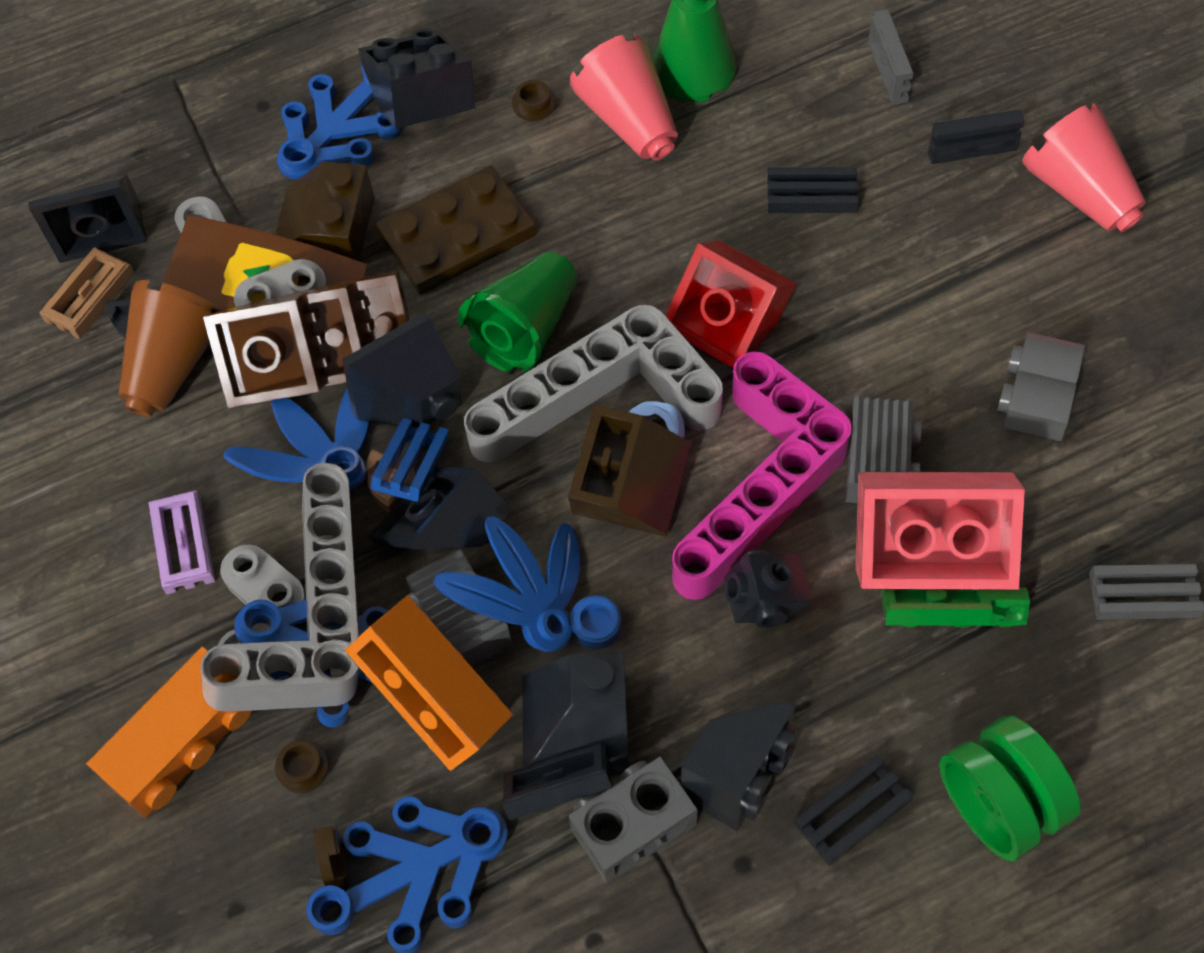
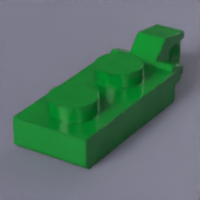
[881,588,1030,628]

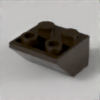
[568,404,692,537]

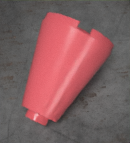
[570,34,678,160]
[1022,103,1146,233]

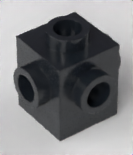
[724,550,813,628]

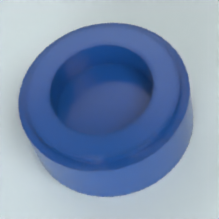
[570,595,622,649]

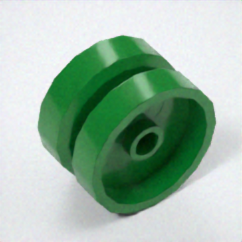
[939,716,1081,862]

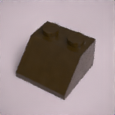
[275,161,375,262]

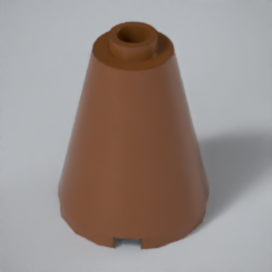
[118,280,214,417]

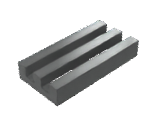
[868,9,913,105]
[1089,564,1204,620]

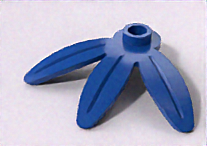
[224,388,371,490]
[434,516,580,652]

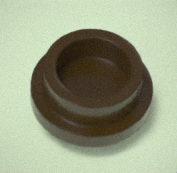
[512,80,555,121]
[275,740,329,793]

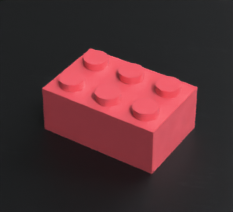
[855,472,1025,589]

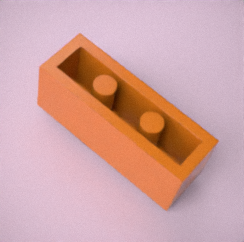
[344,595,513,771]
[86,647,252,818]

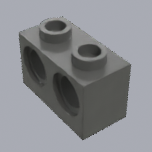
[568,757,697,885]

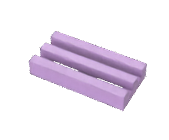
[148,490,215,594]

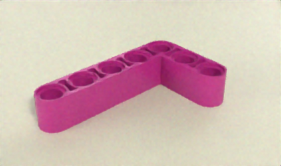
[672,352,852,600]

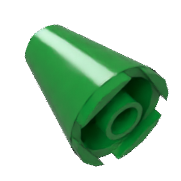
[653,0,736,102]
[458,252,577,373]

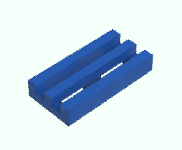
[371,418,449,502]

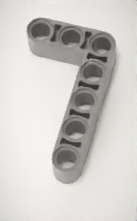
[464,305,723,463]
[200,463,359,712]

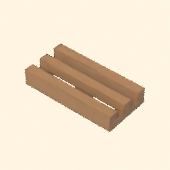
[39,247,134,339]

